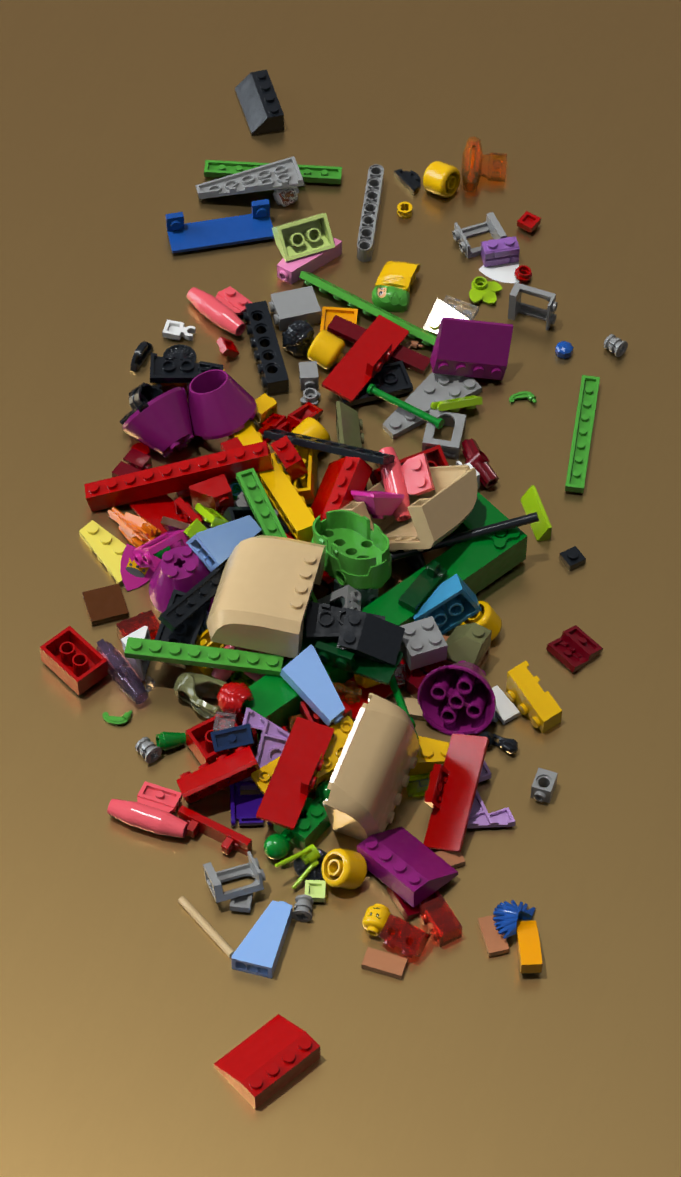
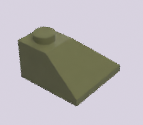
[446,623,492,665]

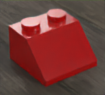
[189,474,234,515]

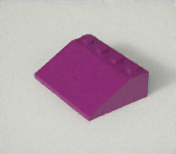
[430,317,513,380]
[357,826,458,908]

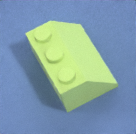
[272,213,335,262]

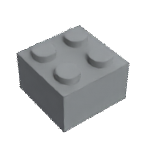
[400,616,448,671]

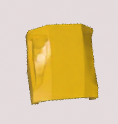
[375,261,421,292]

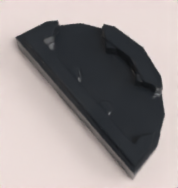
[394,169,421,195]
[130,341,153,372]

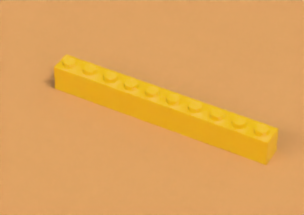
[228,420,316,542]

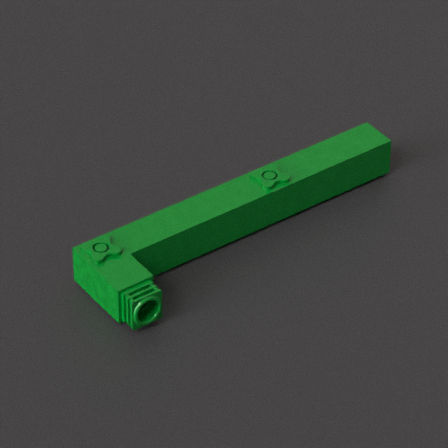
[241,491,527,741]

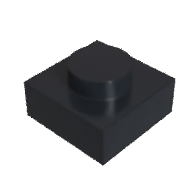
[559,546,586,571]

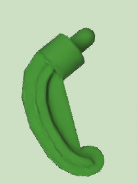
[509,391,537,403]
[102,710,133,725]

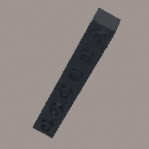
[243,301,289,395]

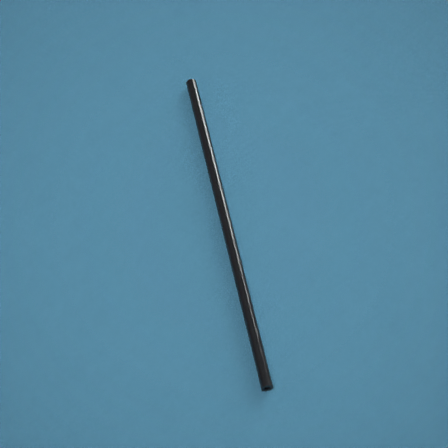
[390,512,539,561]

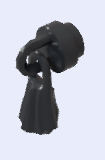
[479,731,518,755]

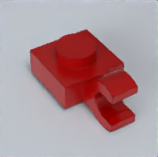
[258,413,287,442]

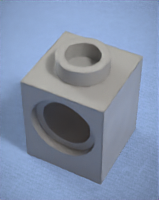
[299,361,319,391]
[530,768,558,803]

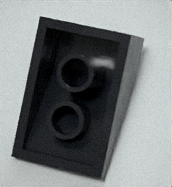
[337,608,405,666]

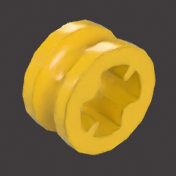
[397,202,413,219]

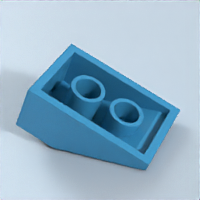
[413,574,482,635]

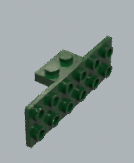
[299,618,403,685]

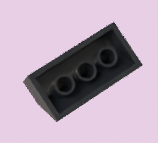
[235,70,284,136]

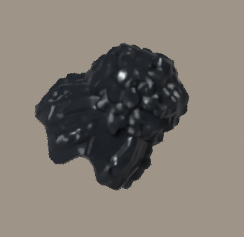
[282,320,315,357]

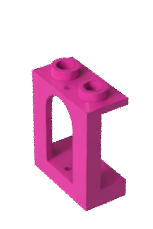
[132,530,190,568]

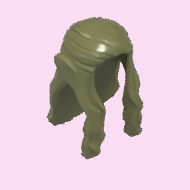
[174,672,227,719]

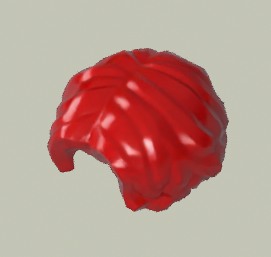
[217,682,253,715]

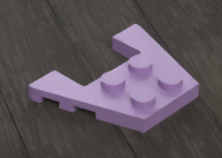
[239,707,290,782]
[467,760,516,828]

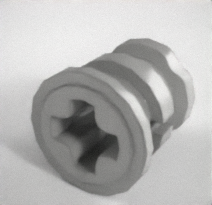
[604,334,628,357]
[135,737,162,764]
[292,894,314,922]

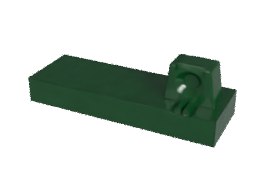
[398,561,447,613]

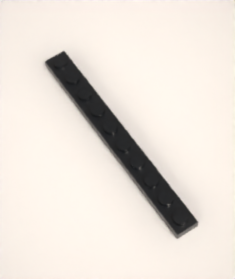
[158,517,290,632]

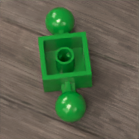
[264,780,331,860]

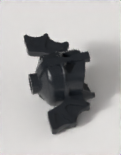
[120,383,163,425]

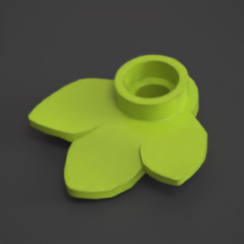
[469,276,503,305]

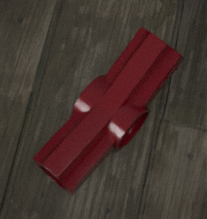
[461,438,499,489]

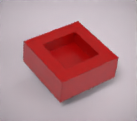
[517,211,541,233]
[216,337,240,358]

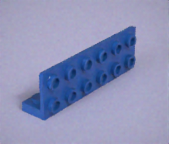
[165,199,274,254]

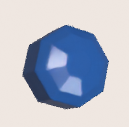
[555,341,573,359]

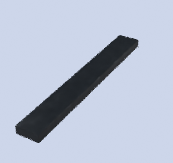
[263,429,395,465]

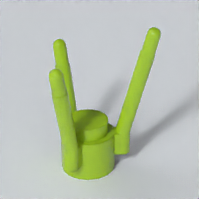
[275,844,321,889]

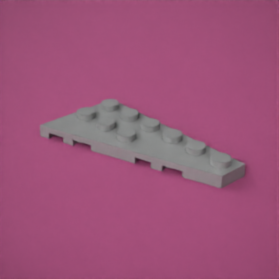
[195,156,305,199]
[383,373,482,440]

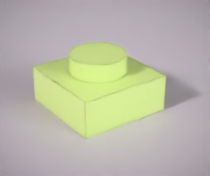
[305,880,326,902]

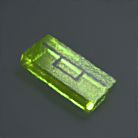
[406,773,430,797]

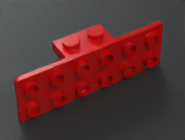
[322,315,409,403]
[129,494,204,535]
[256,717,334,830]
[423,733,489,852]

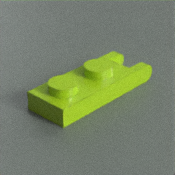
[430,395,483,412]
[195,503,229,527]

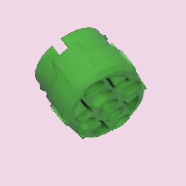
[311,510,392,590]

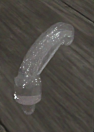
[132,673,155,693]

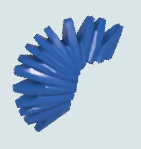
[493,900,536,939]

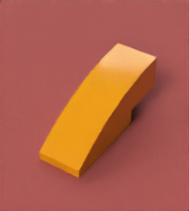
[516,920,543,973]

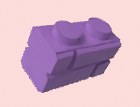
[481,237,520,267]

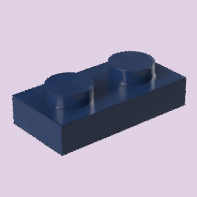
[210,724,255,752]

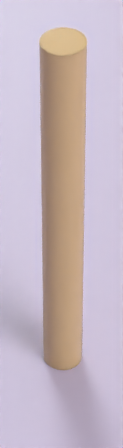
[178,896,235,958]

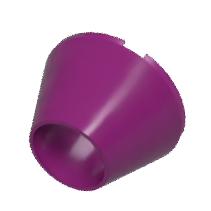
[188,369,257,440]

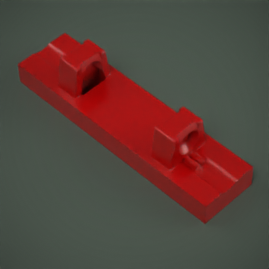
[178,805,252,856]

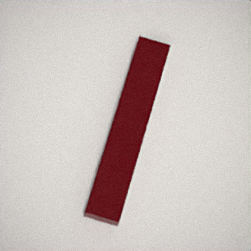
[327,315,431,375]

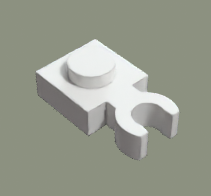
[162,319,196,341]

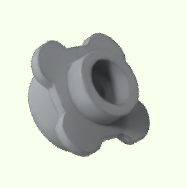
[300,388,320,405]

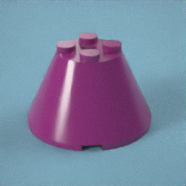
[122,387,194,458]
[149,546,215,614]
[417,660,496,735]

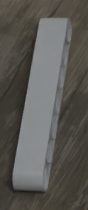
[357,164,384,262]

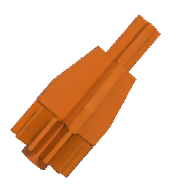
[107,507,161,548]

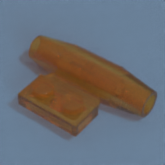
[461,137,507,192]

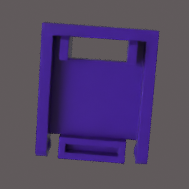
[230,781,272,827]

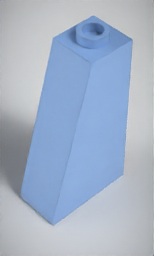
[186,515,262,572]
[280,644,345,727]
[231,900,293,979]

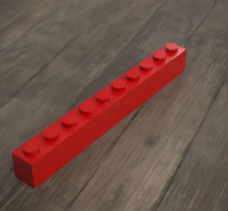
[84,441,273,512]

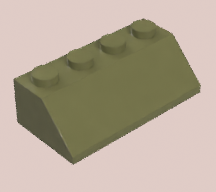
[336,401,367,463]

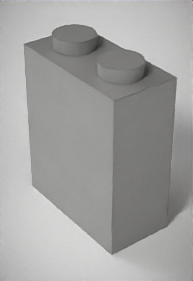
[268,286,321,331]

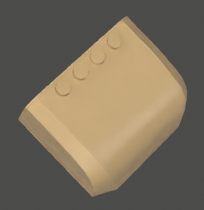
[340,465,478,552]
[206,535,326,658]
[322,693,420,841]

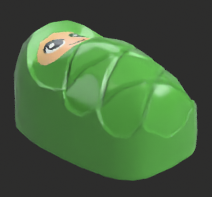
[372,285,410,312]

